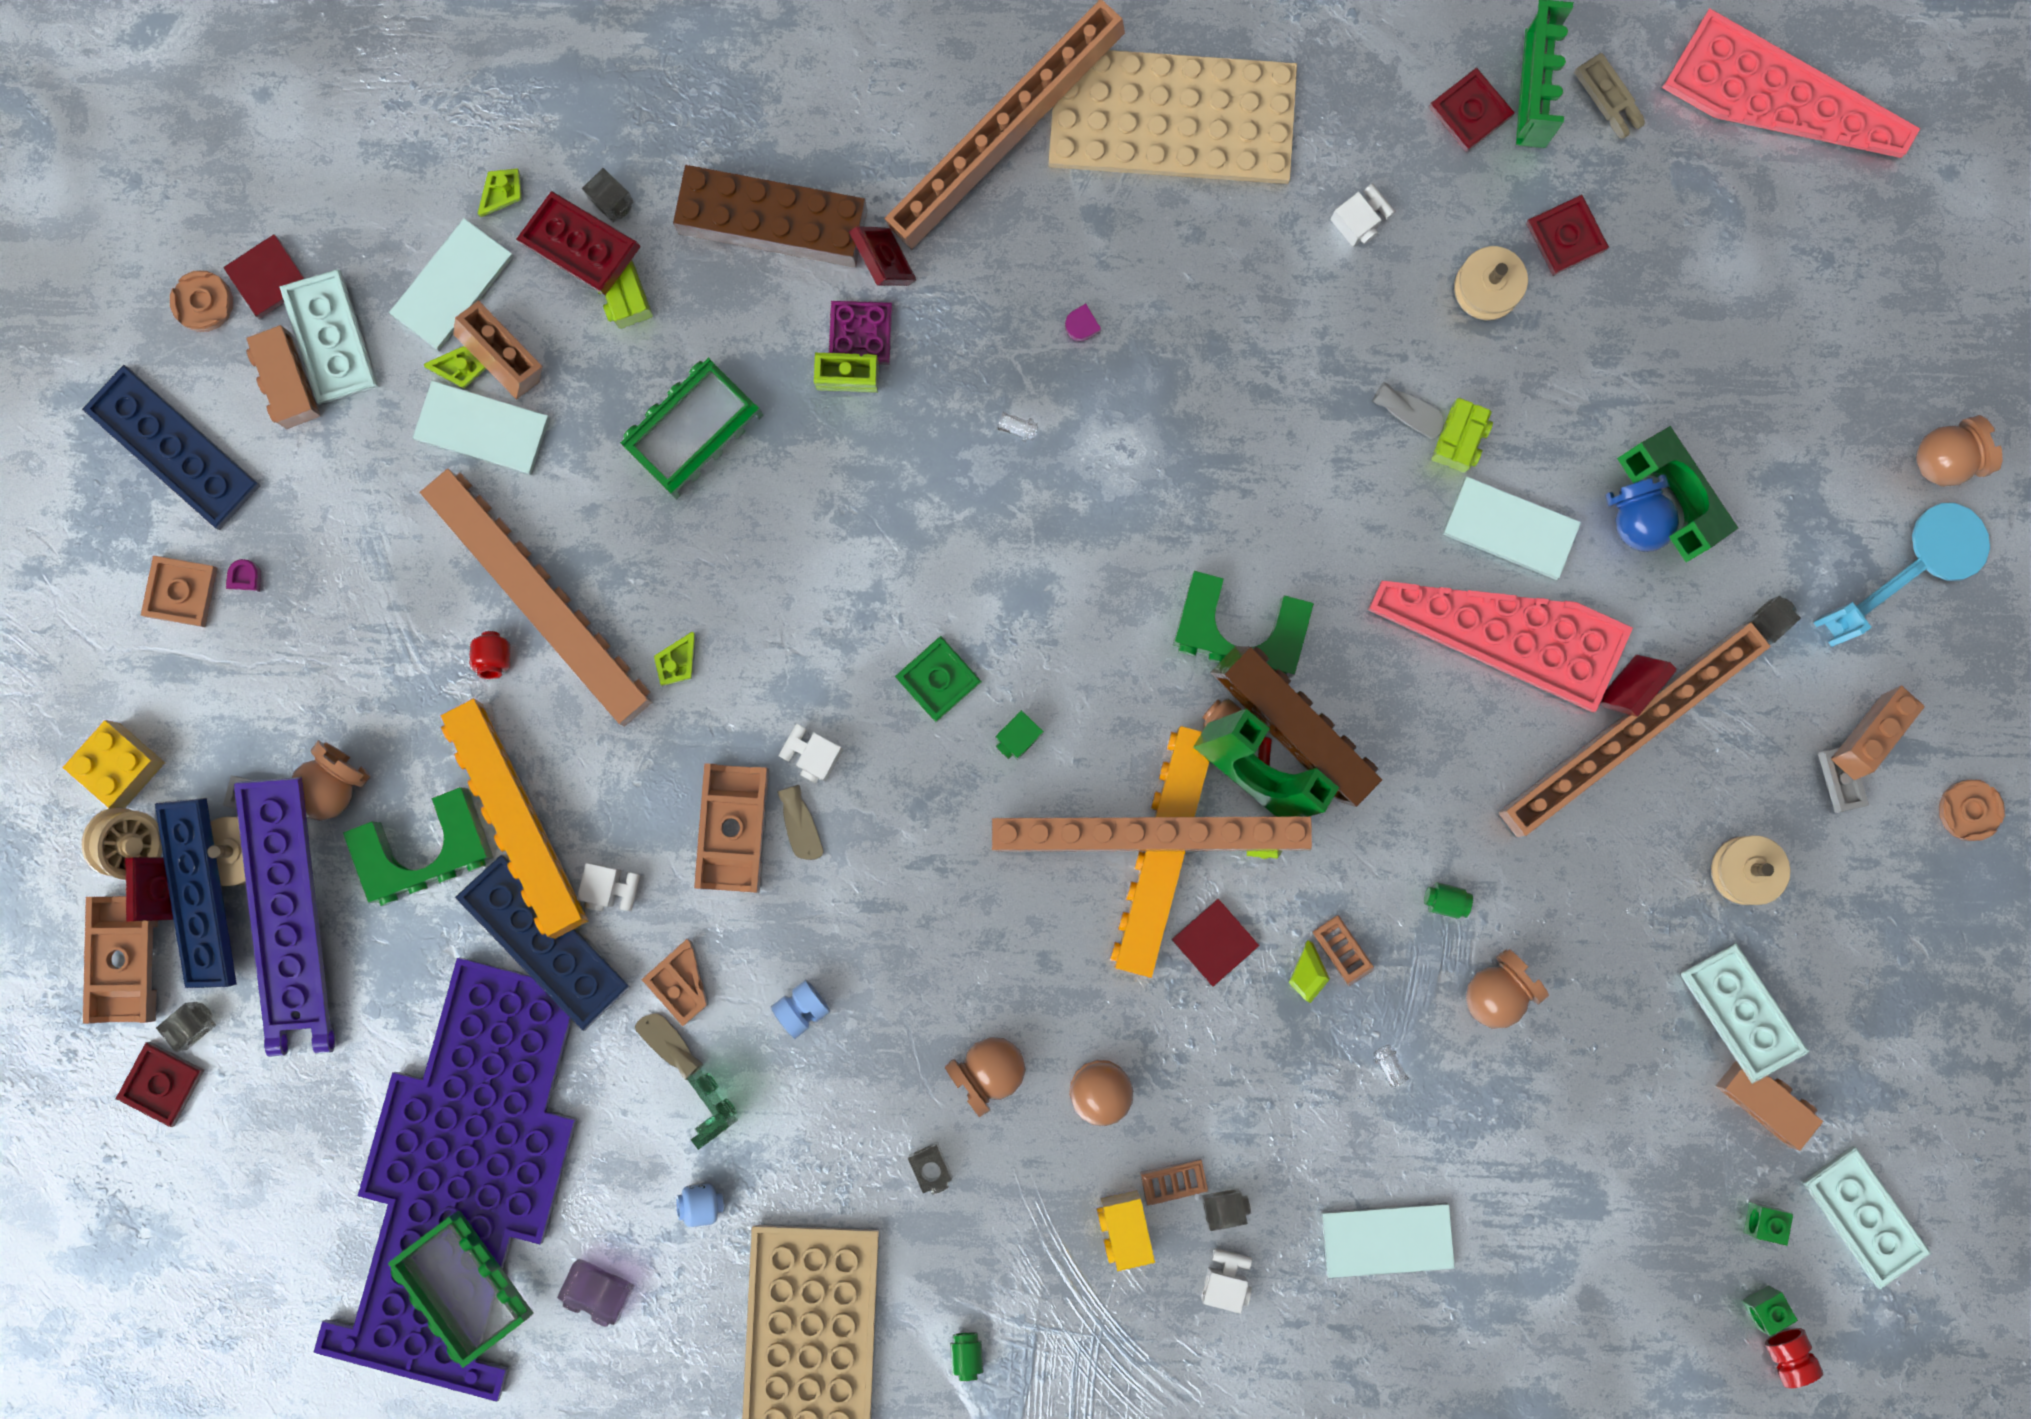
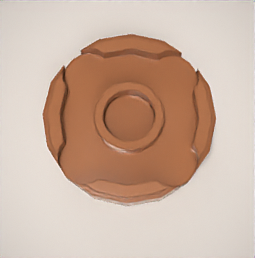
[170,271,233,332]
[1939,780,2005,841]

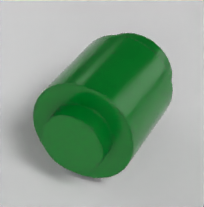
[1424,882,1473,919]
[950,1332,984,1381]

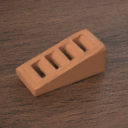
[1312,915,1374,987]
[1140,1159,1208,1206]

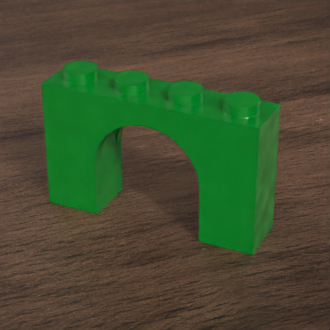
[1617,426,1739,563]
[1173,571,1314,678]
[1193,709,1339,817]
[343,787,494,907]

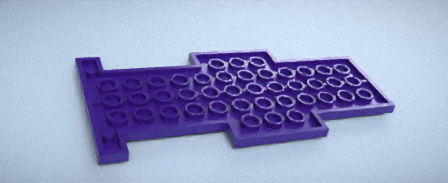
[313,957,577,1402]

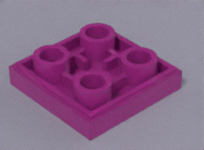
[829,301,892,365]

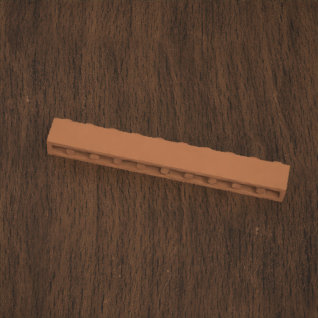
[884,0,1125,250]
[419,468,653,727]
[1498,622,1771,837]
[992,817,1312,852]

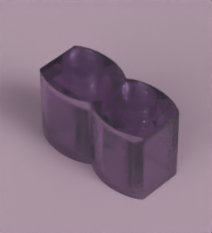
[557,1259,635,1327]

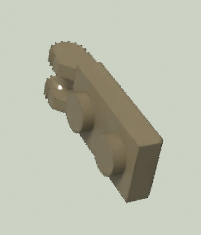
[1574,53,1645,139]

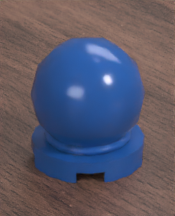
[1605,474,1679,552]

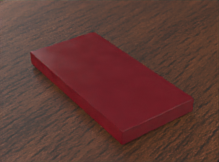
[516,191,641,296]

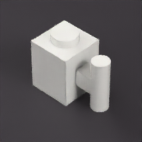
[1330,183,1396,247]
[778,724,843,783]
[577,863,640,912]
[1201,1248,1252,1314]

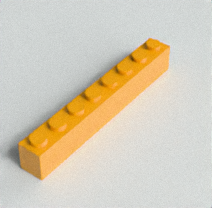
[440,698,588,939]
[1110,726,1210,978]

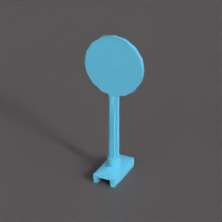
[1813,503,1990,647]

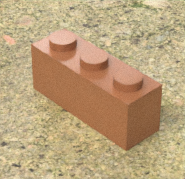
[453,300,543,400]
[246,325,321,429]
[1831,685,1925,780]
[1716,1060,1824,1151]

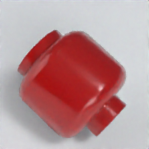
[469,631,511,679]

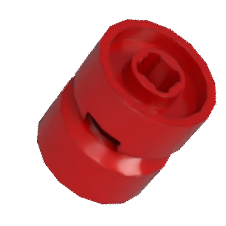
[1765,1328,1823,1389]

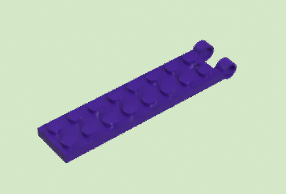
[234,777,335,1057]

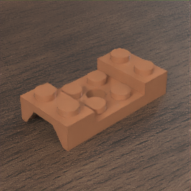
[694,763,769,893]
[83,896,158,1024]

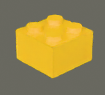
[62,720,165,808]
[1096,1190,1155,1272]

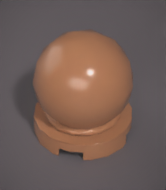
[1916,415,2003,487]
[291,740,371,821]
[1466,949,1549,1029]
[945,1037,1026,1117]
[1069,1060,1134,1126]

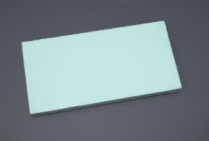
[389,218,514,351]
[280,269,378,405]
[413,381,550,475]
[1442,477,1581,580]
[1681,944,1809,1084]
[1802,1146,1931,1289]
[1322,1203,1455,1278]

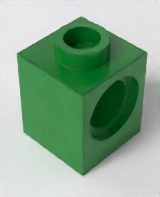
[995,710,1044,760]
[1743,1202,1794,1246]
[1741,1285,1798,1336]

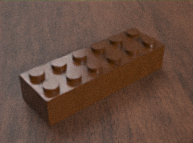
[673,165,868,268]
[1210,646,1382,807]

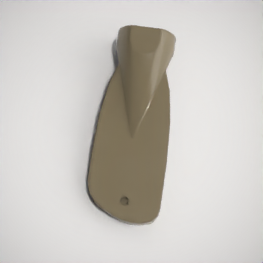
[777,785,823,860]
[635,1013,703,1080]

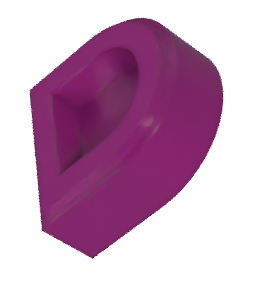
[1065,304,1101,341]
[226,559,261,592]

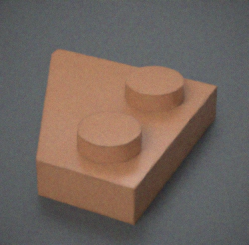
[641,939,708,1026]

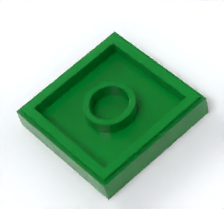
[895,636,982,723]

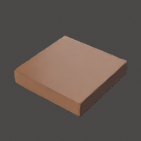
[140,556,218,628]

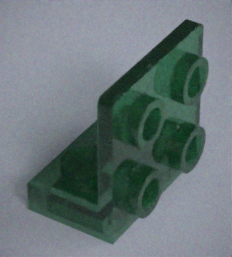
[687,1070,738,1150]

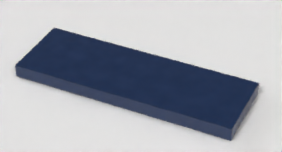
[82,364,261,530]
[155,798,237,988]
[455,854,630,1031]

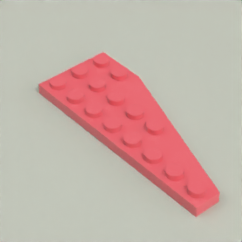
[1662,8,1920,158]
[1368,581,1633,713]

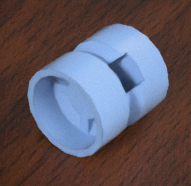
[771,979,830,1039]

